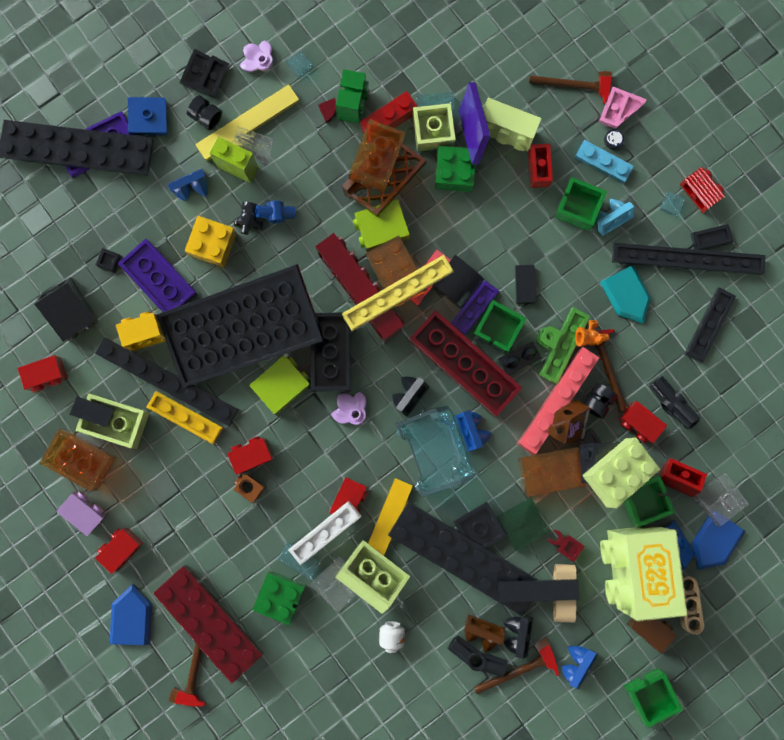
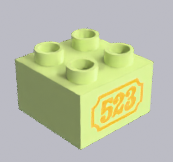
[600,526,687,621]

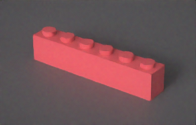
[517,347,599,455]

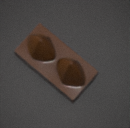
[464,614,505,652]

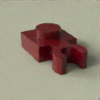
[547,529,585,562]

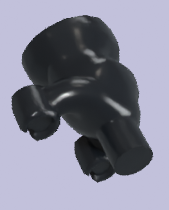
[233,201,263,235]

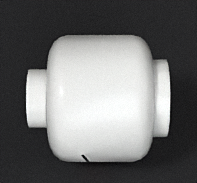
[379,621,405,653]

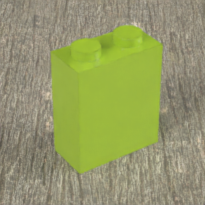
[209,136,259,184]
[352,199,410,253]
[249,355,311,415]

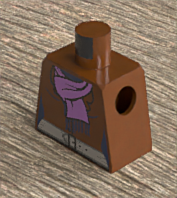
[548,400,591,444]

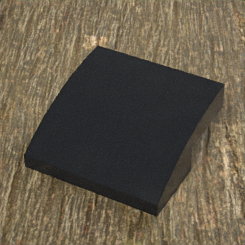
[179,49,229,97]
[432,254,484,309]

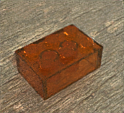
[348,119,406,192]
[365,236,427,308]
[39,429,116,491]
[518,447,586,496]

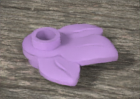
[240,41,273,72]
[331,392,367,425]

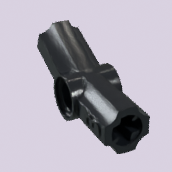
[649,376,701,430]
[447,634,507,677]

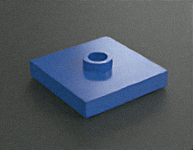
[128,97,167,135]
[665,520,695,570]

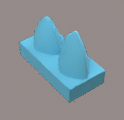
[596,199,634,236]

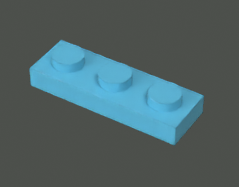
[574,140,634,184]

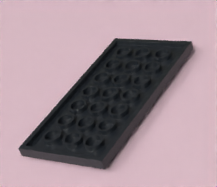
[156,264,325,387]

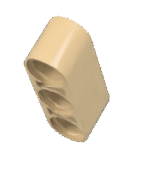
[553,564,576,623]
[679,574,704,635]

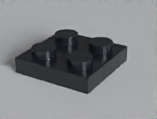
[453,501,507,548]

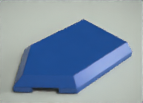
[692,510,745,570]
[110,584,152,645]

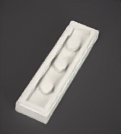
[288,501,361,565]

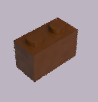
[627,618,677,654]

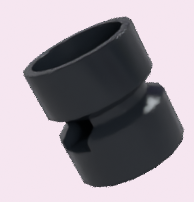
[187,95,223,131]
[583,383,618,419]

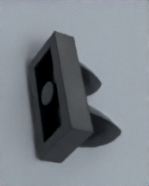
[499,341,542,375]
[392,376,430,417]
[503,616,533,659]

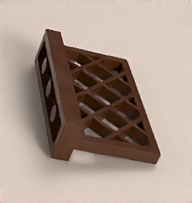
[342,133,427,217]

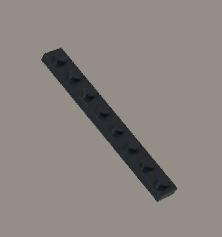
[612,243,766,275]
[95,337,239,426]

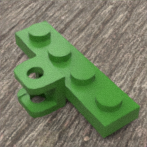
[536,307,590,384]

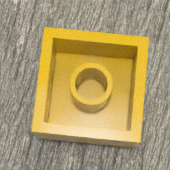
[185,216,237,268]
[116,312,166,352]

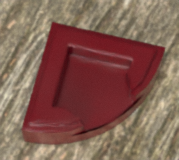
[318,98,336,123]

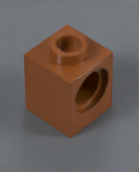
[233,473,266,503]

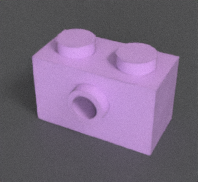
[56,490,105,536]

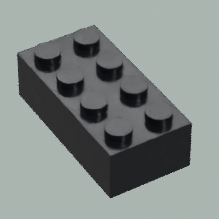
[311,312,351,392]

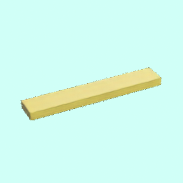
[195,84,299,162]
[342,255,454,331]

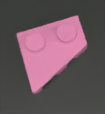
[598,87,646,129]

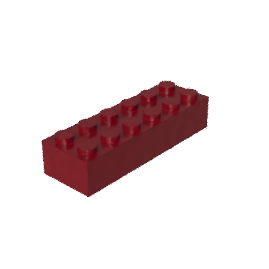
[315,233,404,344]
[409,310,522,418]
[153,565,264,684]

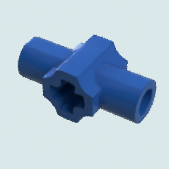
[256,200,296,223]

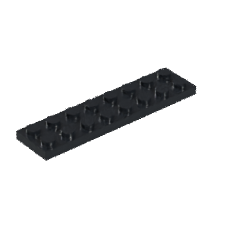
[0,120,154,176]
[388,501,539,616]

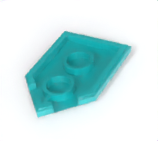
[600,265,651,324]

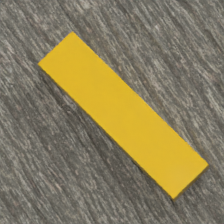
[146,391,223,444]
[368,478,413,556]

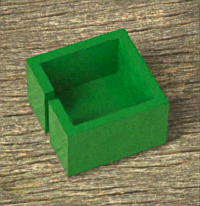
[336,69,369,123]
[435,146,475,192]
[554,177,607,231]
[472,300,527,355]
[623,476,675,527]
[252,570,306,625]
[623,668,683,728]

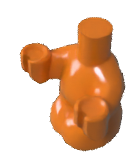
[575,320,609,347]

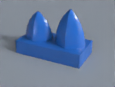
[168,168,208,201]
[455,410,492,452]
[561,646,599,689]

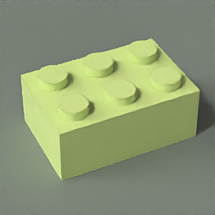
[483,98,541,151]
[75,393,150,449]
[582,438,660,508]
[335,540,410,614]

